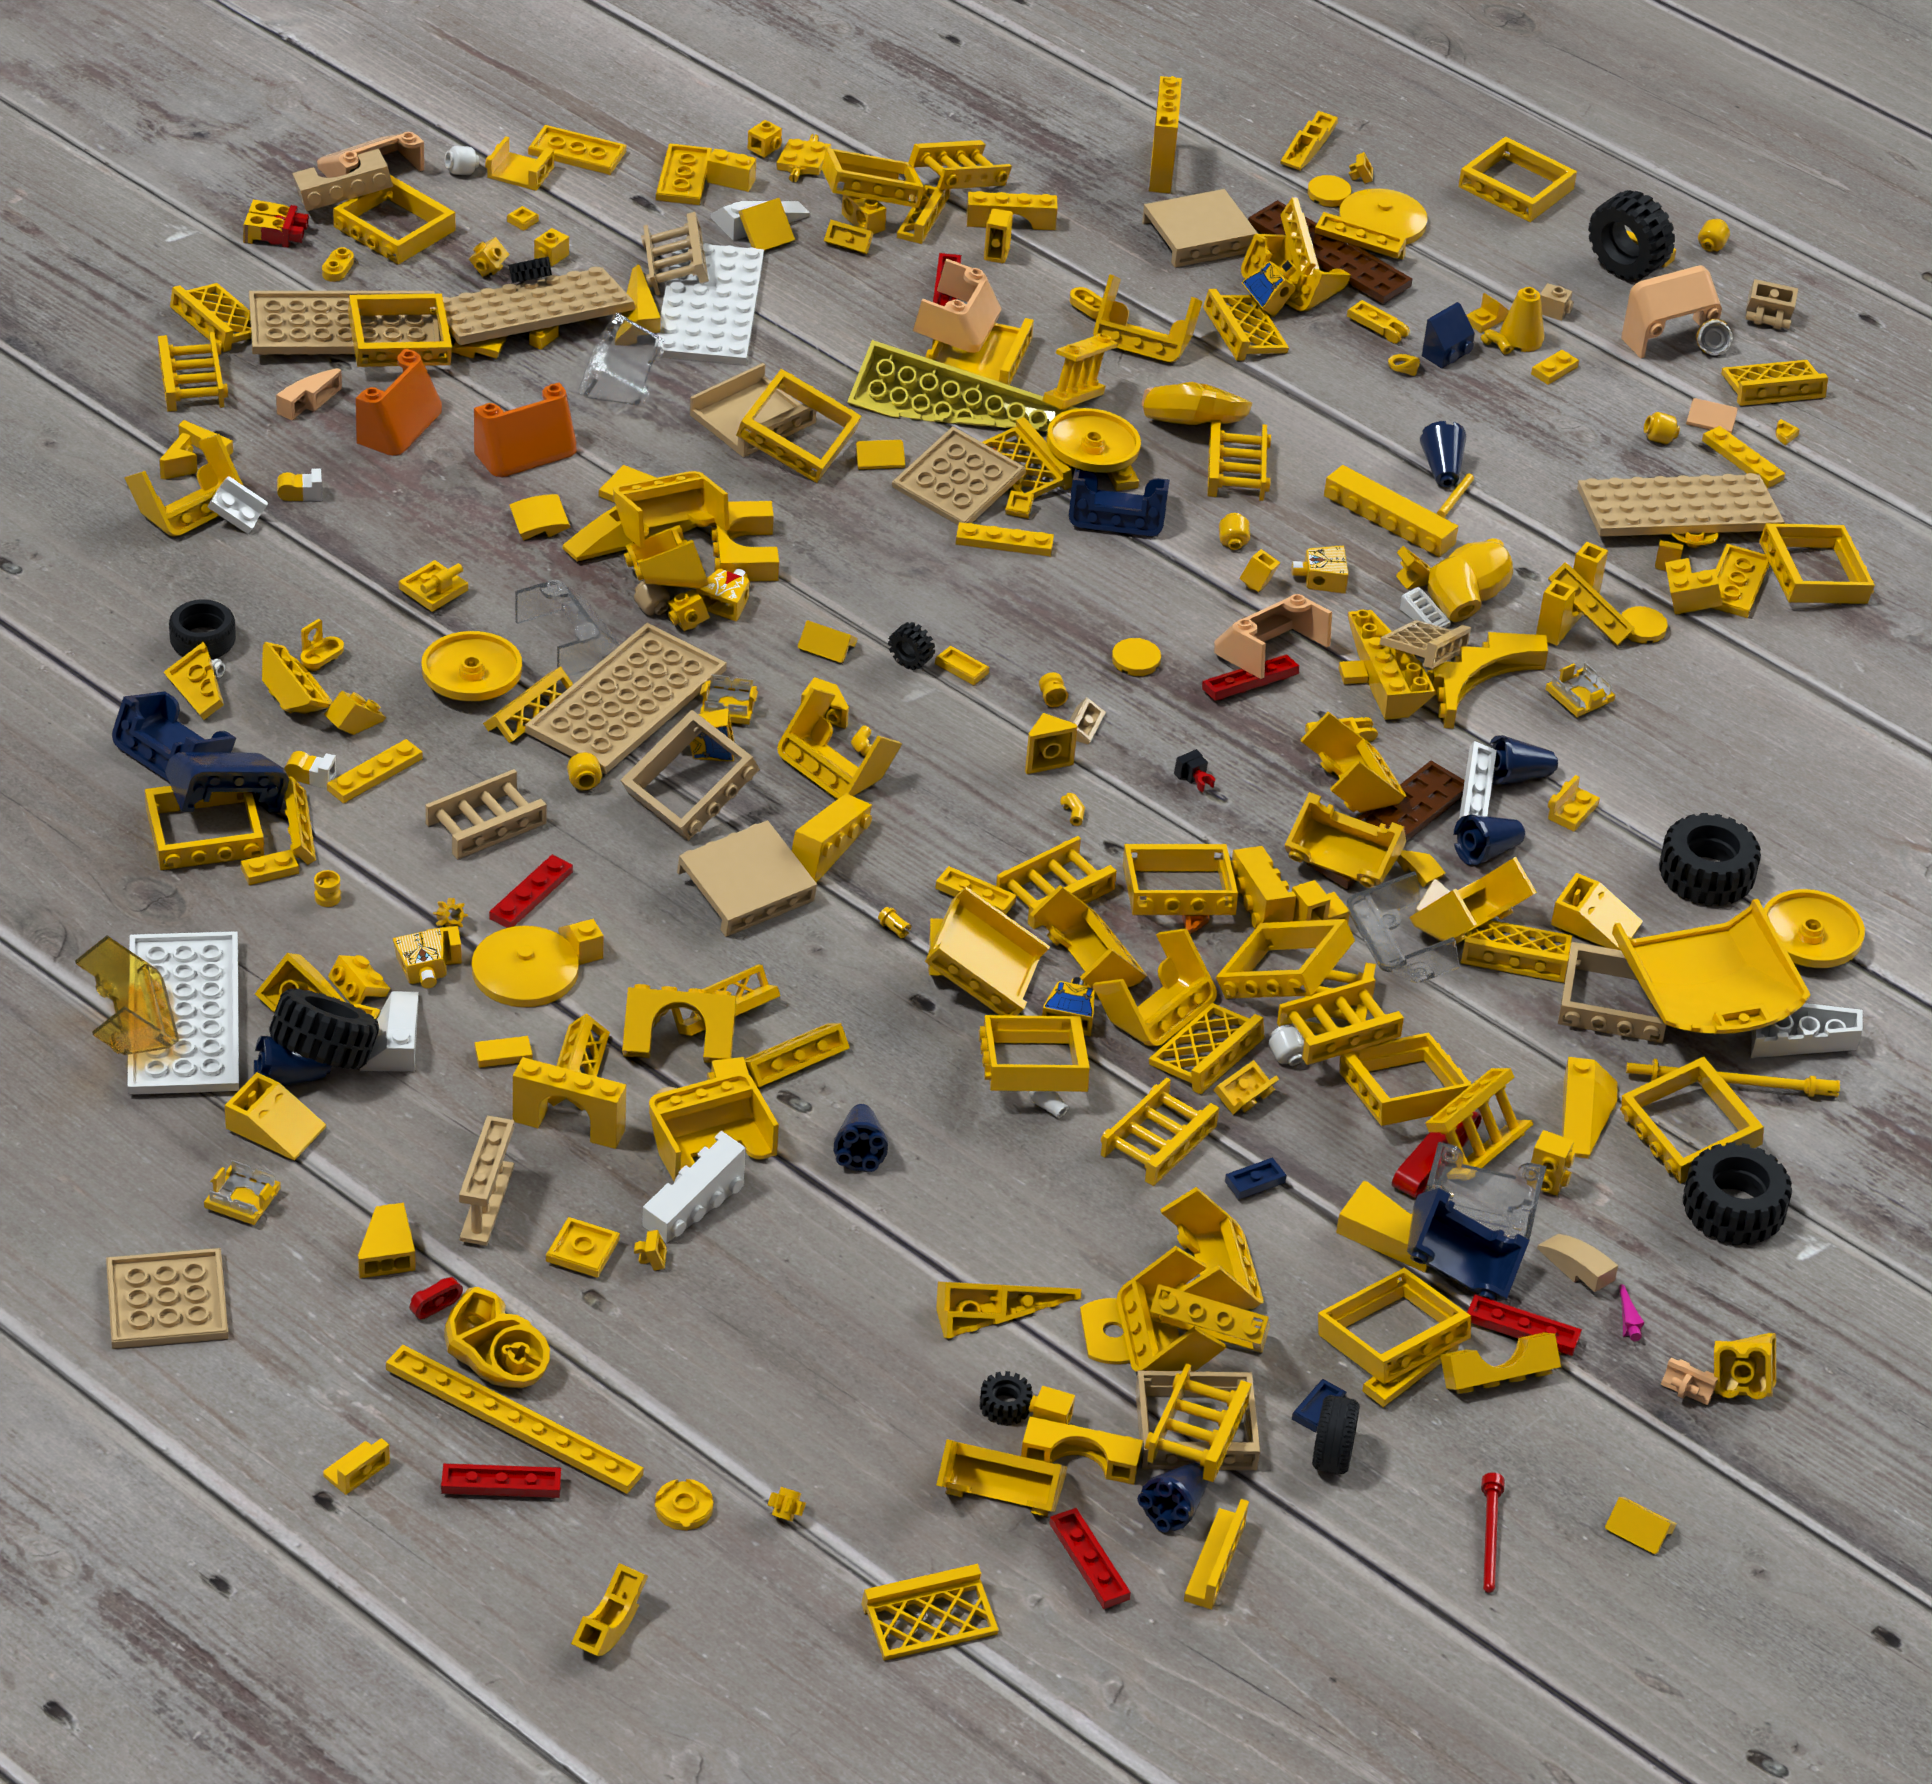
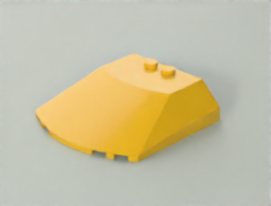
[1612,899,1811,1034]

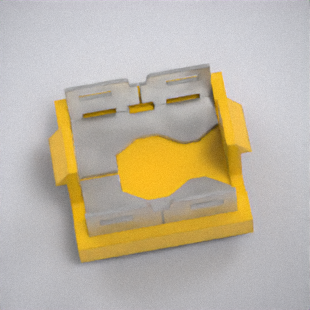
[1545,662,1615,717]
[700,674,758,725]
[204,1160,281,1225]

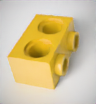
[842,195,886,234]

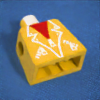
[696,569,750,622]

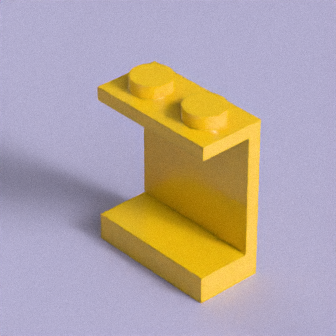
[485,136,554,191]

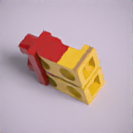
[243,199,309,248]

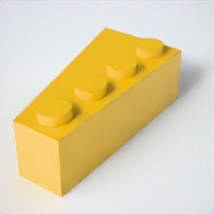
[791,793,872,883]
[1231,846,1296,928]

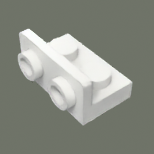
[208,476,268,534]

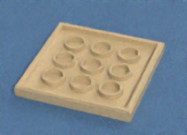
[892,426,1026,525]
[106,1248,228,1349]

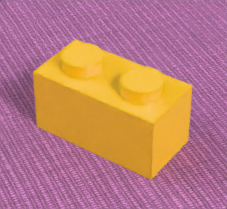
[529,325,559,350]

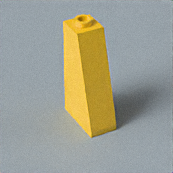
[1336,1180,1430,1273]

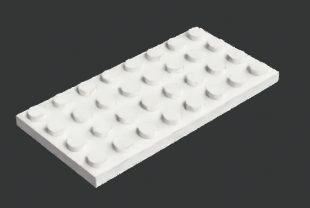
[654,241,764,365]
[128,931,239,1095]

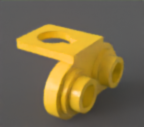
[300,619,344,671]

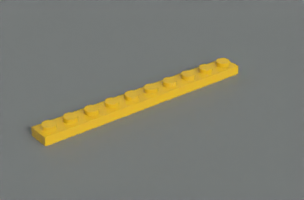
[386,1344,644,1494]

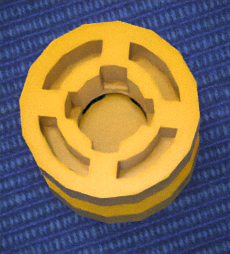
[1039,672,1068,707]
[314,870,341,907]

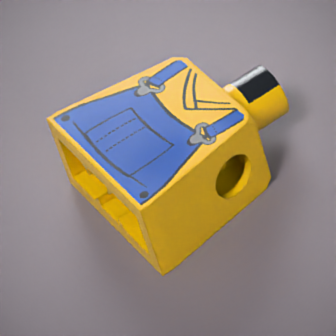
[1242,260,1297,317]
[689,708,735,761]
[1042,977,1095,1037]

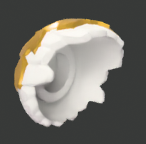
[1696,319,1733,356]

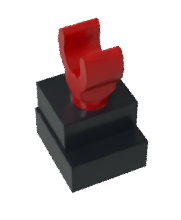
[1174,749,1215,792]

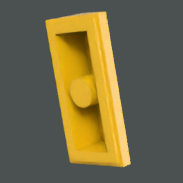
[855,440,905,470]

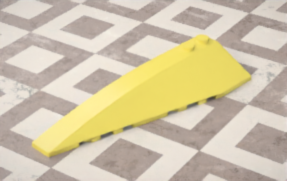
[847,340,1078,431]

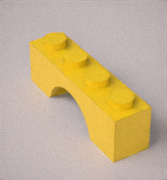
[966,191,1058,230]
[1440,1333,1561,1394]
[1021,1417,1143,1485]

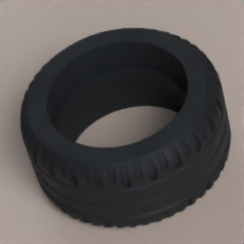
[169,599,236,659]
[1312,1395,1360,1474]

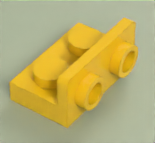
[1548,775,1600,832]

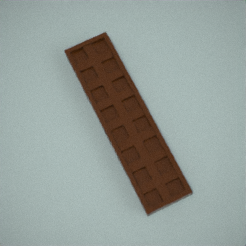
[1248,200,1413,304]
[1307,760,1465,889]

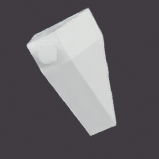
[710,201,810,241]
[360,991,419,1072]

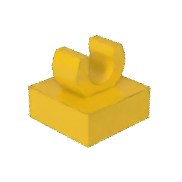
[1349,152,1373,184]
[634,1230,667,1271]

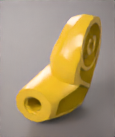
[1143,382,1252,425]
[1428,541,1513,622]
[444,1287,550,1388]

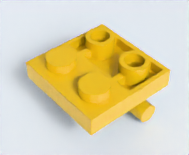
[399,560,468,612]

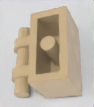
[1745,279,1798,329]

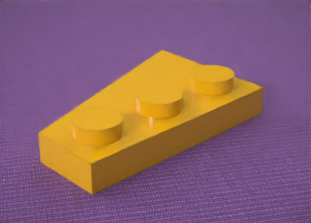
[163,642,224,720]

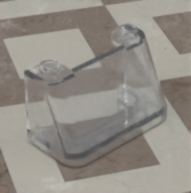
[578,312,665,406]
[1426,1142,1547,1240]

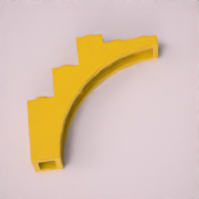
[1427,632,1548,729]

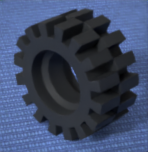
[508,257,552,283]
[888,622,935,670]
[979,1371,1033,1426]

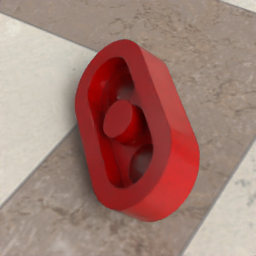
[409,1277,463,1319]

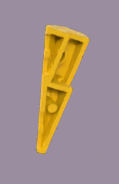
[615,265,661,344]
[936,1281,1081,1338]

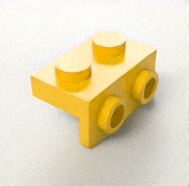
[328,955,390,1005]
[1213,1060,1280,1115]

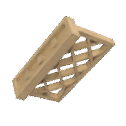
[1380,620,1471,668]

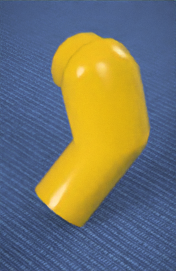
[1481,329,1513,355]
[851,726,872,756]
[1060,793,1085,826]

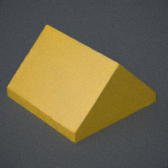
[1025,713,1078,774]

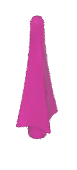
[1619,1284,1645,1342]

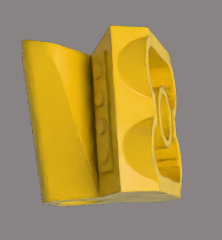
[1714,1333,1776,1399]

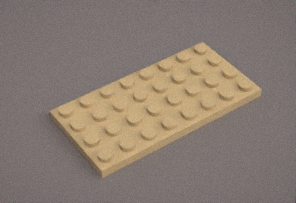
[443,267,635,345]
[249,291,440,355]
[1577,473,1785,537]
[525,623,727,774]

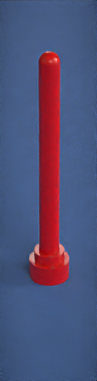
[1481,1473,1505,1593]

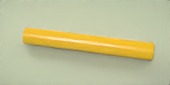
[1437,473,1474,518]

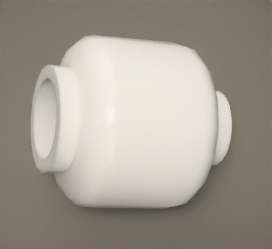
[445,146,479,175]
[1269,1025,1304,1066]

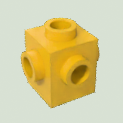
[747,120,782,158]
[469,237,510,277]
[667,589,710,631]

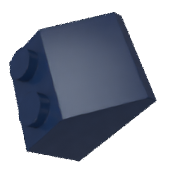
[1422,302,1475,369]

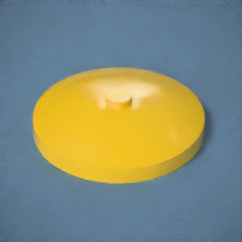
[1339,188,1427,245]
[1046,408,1141,473]
[421,631,522,701]
[1764,889,1865,968]
[472,926,579,1007]

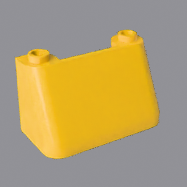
[1241,234,1351,311]
[623,525,709,589]
[1285,792,1406,889]

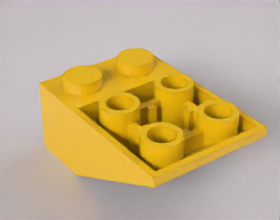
[1551,873,1643,950]
[224,1072,326,1161]

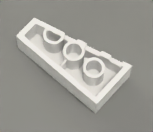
[1751,1003,1863,1058]

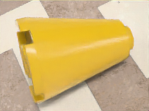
[1500,287,1545,352]

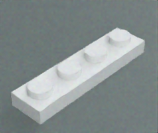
[1459,741,1497,819]

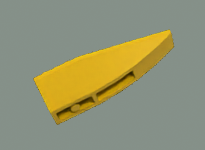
[562,506,697,561]
[1348,609,1435,720]

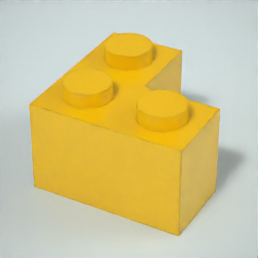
[1665,558,1723,615]
[1292,880,1350,923]

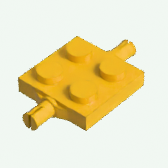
[777,134,831,182]

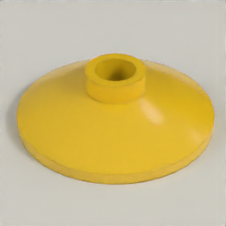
[1672,532,1718,548]

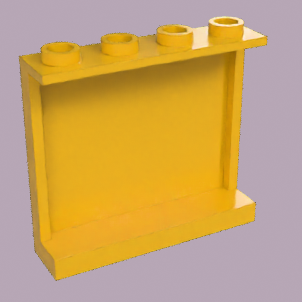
[926,318,1034,385]
[925,887,1050,1016]

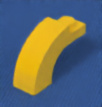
[571,1563,648,1656]

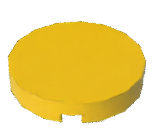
[1307,175,1351,207]
[1621,606,1668,644]
[1112,638,1161,676]
[655,1479,714,1531]

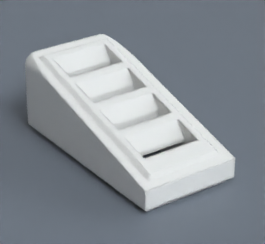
[1400,587,1451,628]

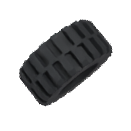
[1588,190,1675,280]
[1659,813,1761,906]
[269,989,380,1069]
[1683,1142,1792,1245]

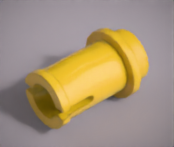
[878,907,912,938]

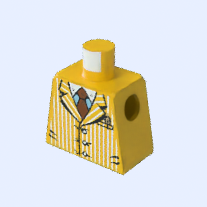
[1291,546,1348,593]
[393,928,446,989]

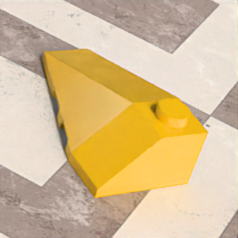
[255,953,345,1012]
[1562,1057,1618,1159]

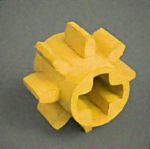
[433,898,468,927]
[767,1487,806,1522]

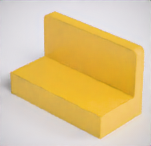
[798,620,858,663]
[323,1438,390,1495]
[1605,1497,1677,1554]

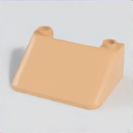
[317,132,424,178]

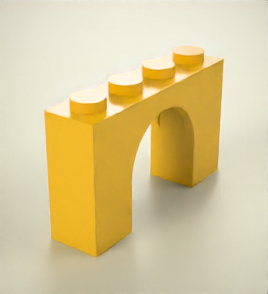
[710,501,779,581]
[1536,542,1608,646]
[622,984,736,1063]
[513,1057,626,1149]

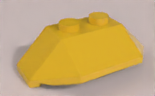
[262,642,333,714]

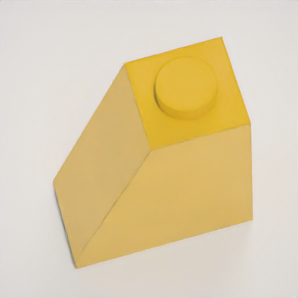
[358,1202,416,1279]

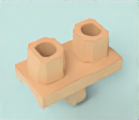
[1661,1358,1718,1405]

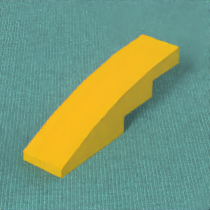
[1280,111,1338,170]

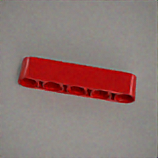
[1392,1111,1482,1198]

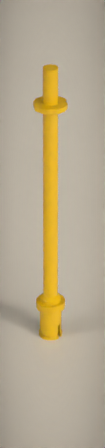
[1626,1059,1840,1097]

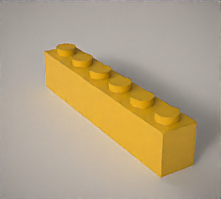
[1324,465,1459,557]

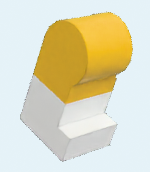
[277,469,322,501]
[284,751,336,789]

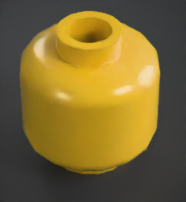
[1698,219,1730,251]
[1643,412,1680,445]
[1219,513,1250,550]
[567,752,602,790]

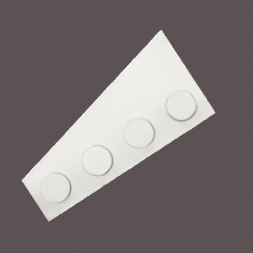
[642,1131,745,1243]

